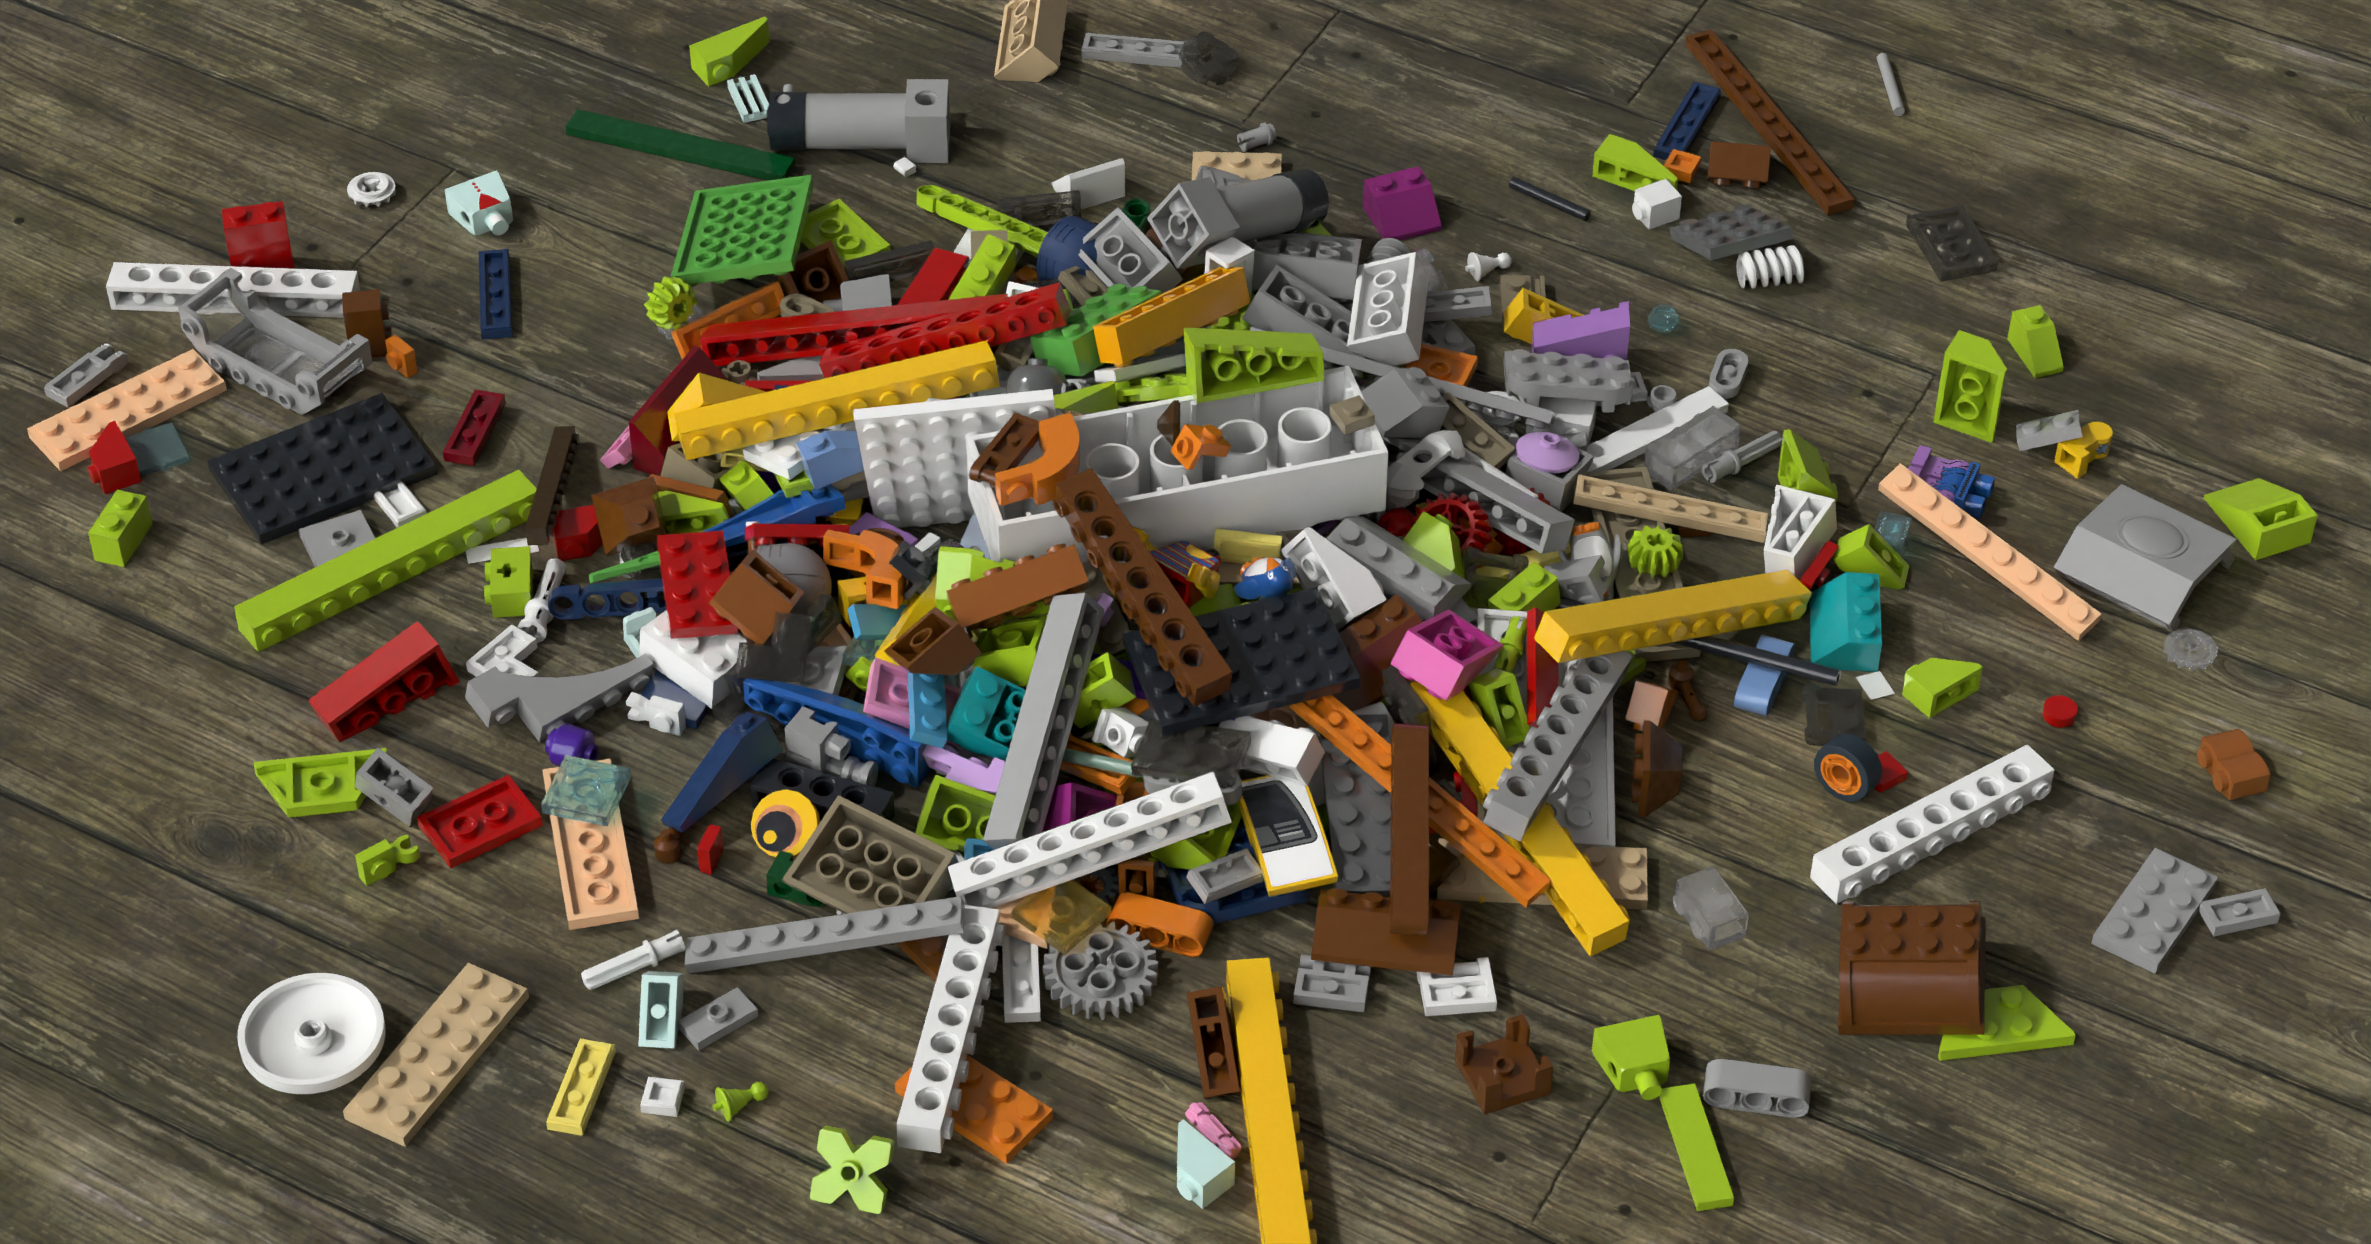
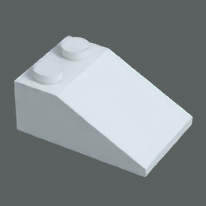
[1281,527,1387,632]

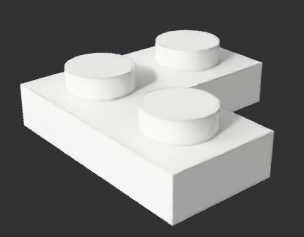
[466,625,539,677]

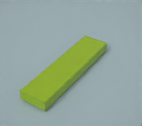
[1659,1083,1734,1211]

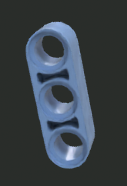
[1734,634,1795,717]

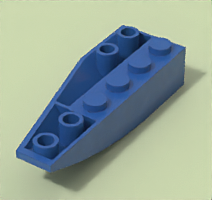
[743,677,932,788]

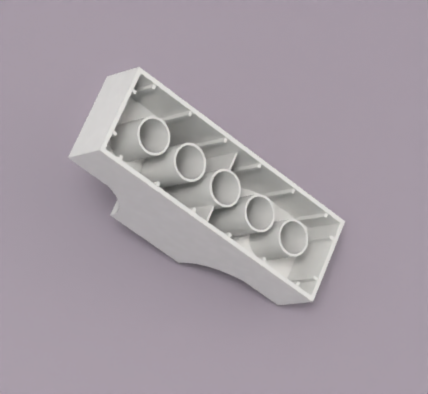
[966,366,1388,566]

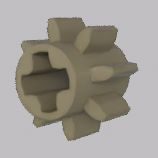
[722,360,758,385]

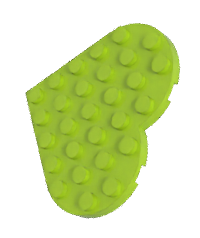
[1114,372,1192,402]

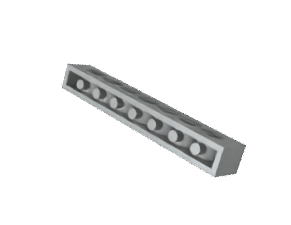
[1483,651,1633,842]

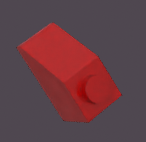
[87,421,142,494]
[553,505,603,561]

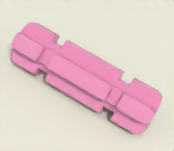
[1185,1102,1242,1160]

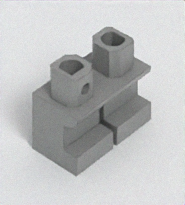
[785,706,851,777]

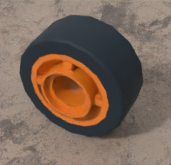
[1814,734,1882,802]

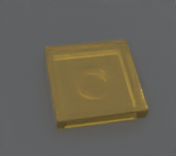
[1011,880,1112,955]

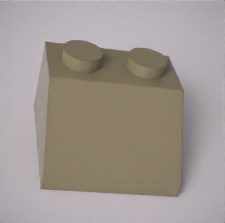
[661,443,733,499]

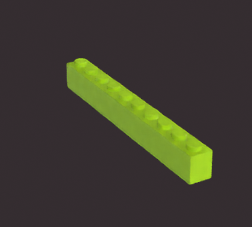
[234,470,537,652]

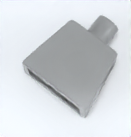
[823,274,892,312]

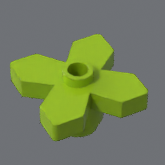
[810,1126,895,1214]

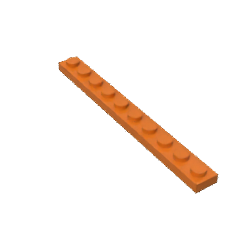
[1287,695,1551,908]

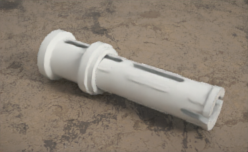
[518,558,567,643]

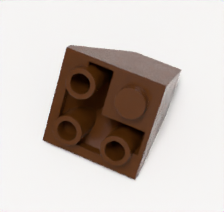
[1632,720,1682,817]

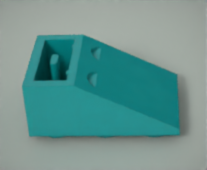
[947,666,1026,761]

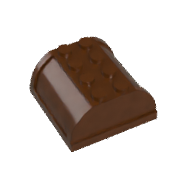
[1838,901,1986,1035]

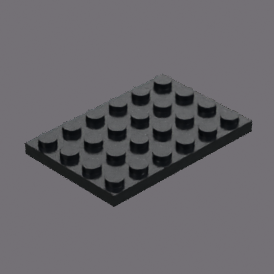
[207,393,437,544]
[1122,587,1360,736]

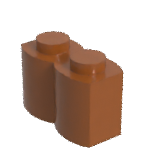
[2197,728,2271,800]

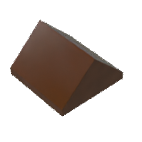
[778,240,850,304]

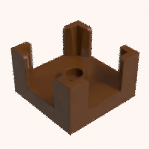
[1455,1014,1553,1115]

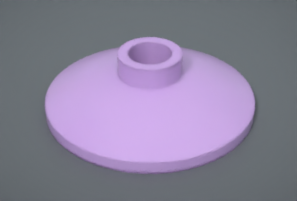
[1516,432,1579,473]

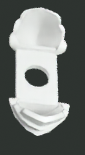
[1386,430,1465,505]

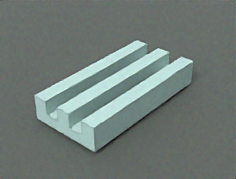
[727,74,769,123]

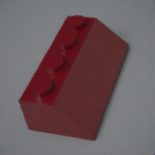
[628,345,729,476]

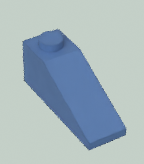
[796,431,864,490]

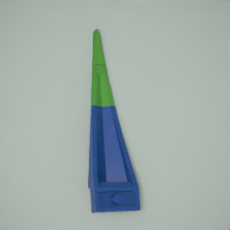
[589,484,846,583]

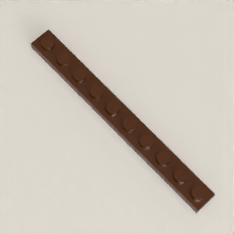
[1685,29,1855,216]

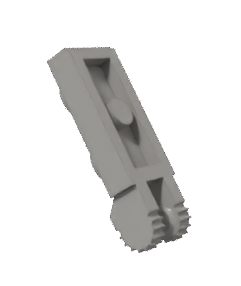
[44,343,129,408]

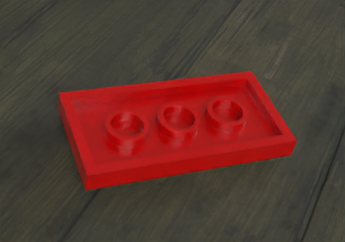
[657,531,738,639]

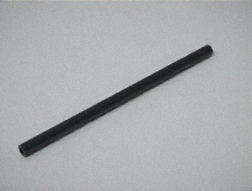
[1554,596,1841,686]

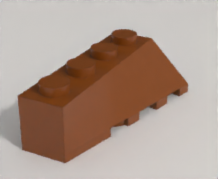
[946,543,1089,638]

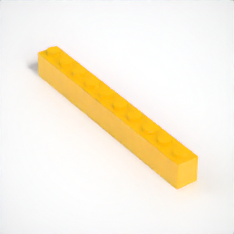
[674,340,1000,461]
[1534,570,1812,663]
[1409,681,1630,957]
[1226,957,1317,1244]

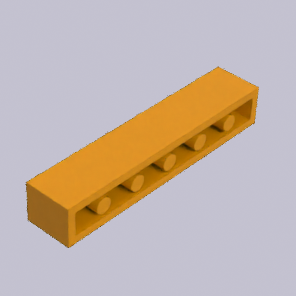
[1093,266,1251,367]

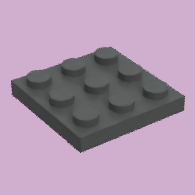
[1670,205,1793,261]

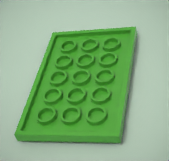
[671,175,814,287]

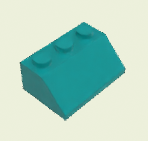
[1809,572,1882,672]

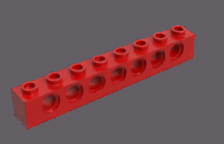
[819,282,1071,378]

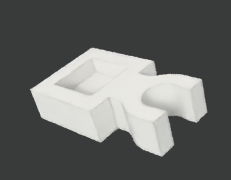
[626,692,686,736]

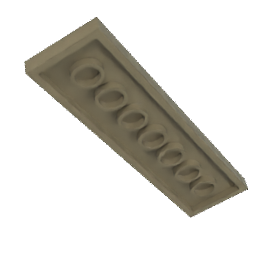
[1586,467,1701,662]

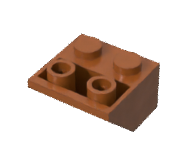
[709,549,804,647]

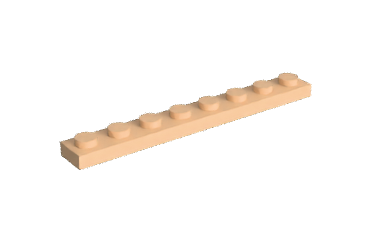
[1878,463,2101,641]

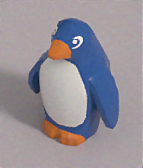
[1234,557,1297,600]

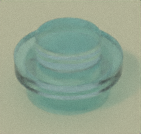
[1648,305,1679,333]

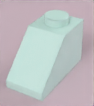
[638,971,684,1048]
[1177,1119,1235,1209]

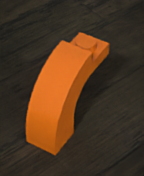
[995,413,1080,506]
[823,530,907,609]

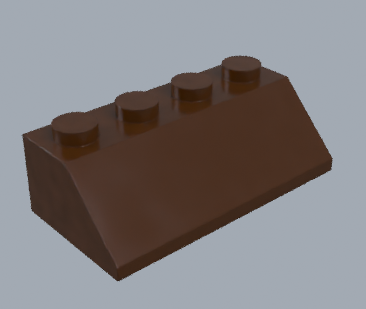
[1332,594,1422,711]
[1311,888,1461,976]

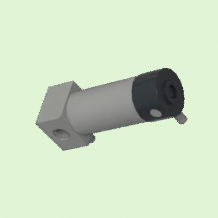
[767,79,950,163]
[1147,169,1329,269]

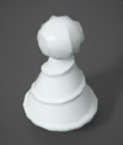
[1465,252,1512,282]

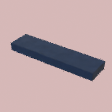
[1653,82,1721,160]
[478,249,513,339]

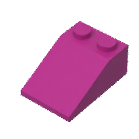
[1390,609,1504,700]

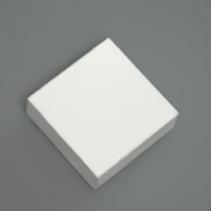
[640,1077,685,1117]

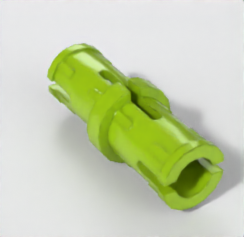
[1492,616,1527,674]

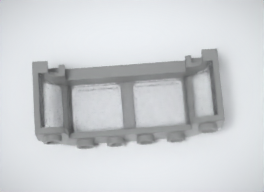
[178,268,373,415]

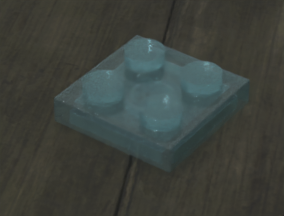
[541,755,631,826]

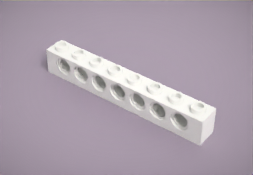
[106,262,360,318]
[1810,744,2054,904]
[948,772,1231,908]
[897,905,1005,1153]

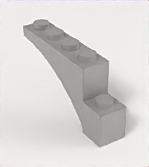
[465,654,653,742]

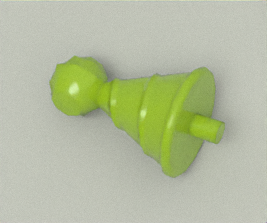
[712,1081,769,1122]

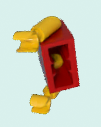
[1133,526,1221,608]

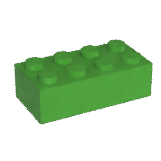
[1030,284,1162,377]

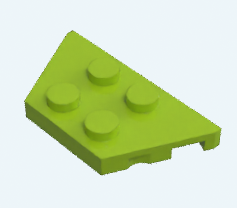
[254,748,387,818]
[1938,985,2075,1061]

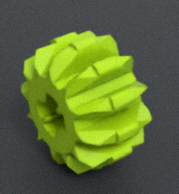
[644,276,699,330]
[1627,525,1683,579]

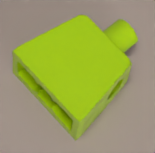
[1592,1015,1670,1100]

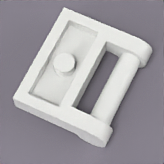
[1417,957,1497,1016]

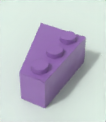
[1531,301,1630,360]

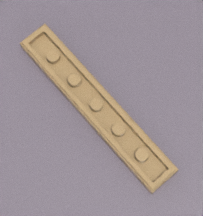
[1573,475,1768,543]

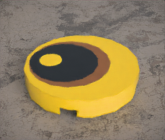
[751,790,820,858]

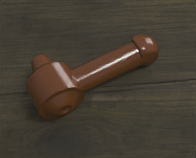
[1668,660,1707,722]
[654,827,682,863]

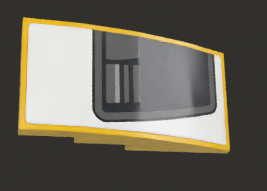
[1238,775,1338,897]

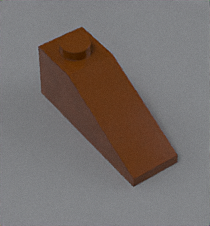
[1187,986,1240,1099]

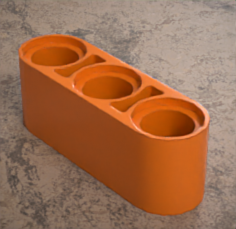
[1106,892,1214,957]

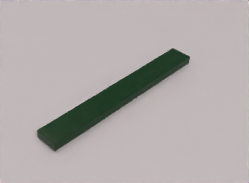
[565,109,795,181]

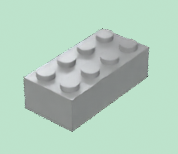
[1241,265,1365,370]

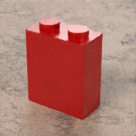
[222,201,295,269]

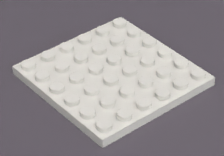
[854,389,1056,528]

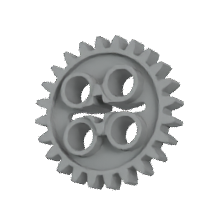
[1043,921,1158,1020]

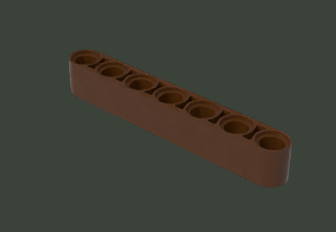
[1390,723,1429,936]

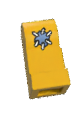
[2054,422,2113,479]

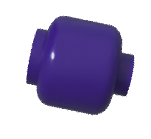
[545,724,599,767]

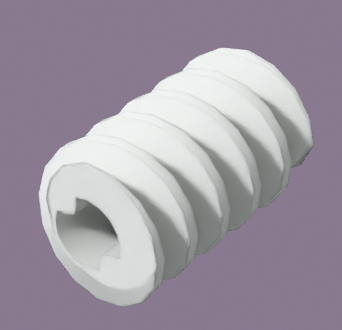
[1736,245,1804,289]

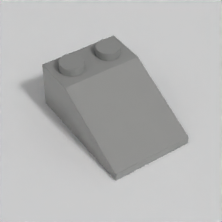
[1078,207,1183,294]

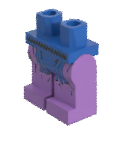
[1898,445,1995,519]

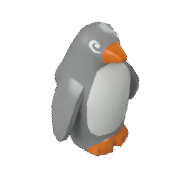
[1559,522,1622,601]

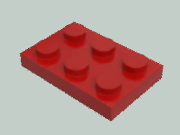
[417,774,543,869]

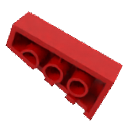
[308,621,460,743]

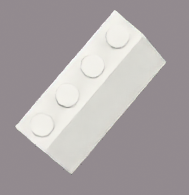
[1347,252,1429,366]

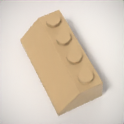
[994,0,1068,82]

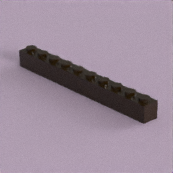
[525,426,579,546]

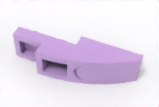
[922,744,1005,796]

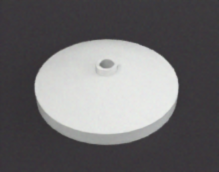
[237,973,385,1094]

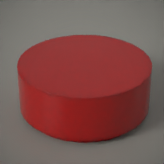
[2042,695,2078,728]

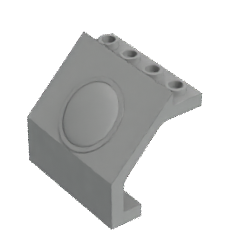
[2054,484,2236,633]

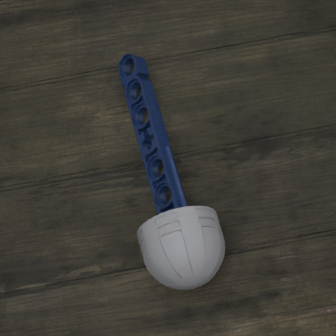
[548,543,832,631]

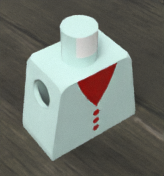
[445,170,513,235]

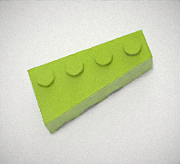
[1184,327,1324,404]

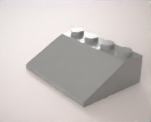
[1242,232,1362,302]

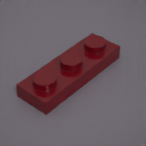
[443,389,506,466]

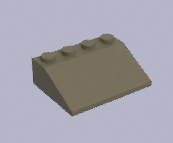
[782,795,959,914]

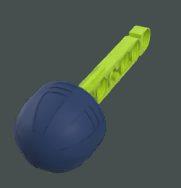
[916,185,1098,300]

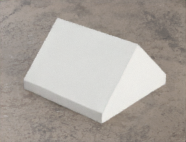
[1052,158,1125,213]

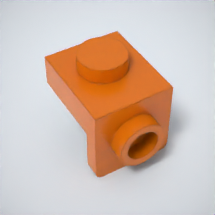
[1171,424,1232,470]

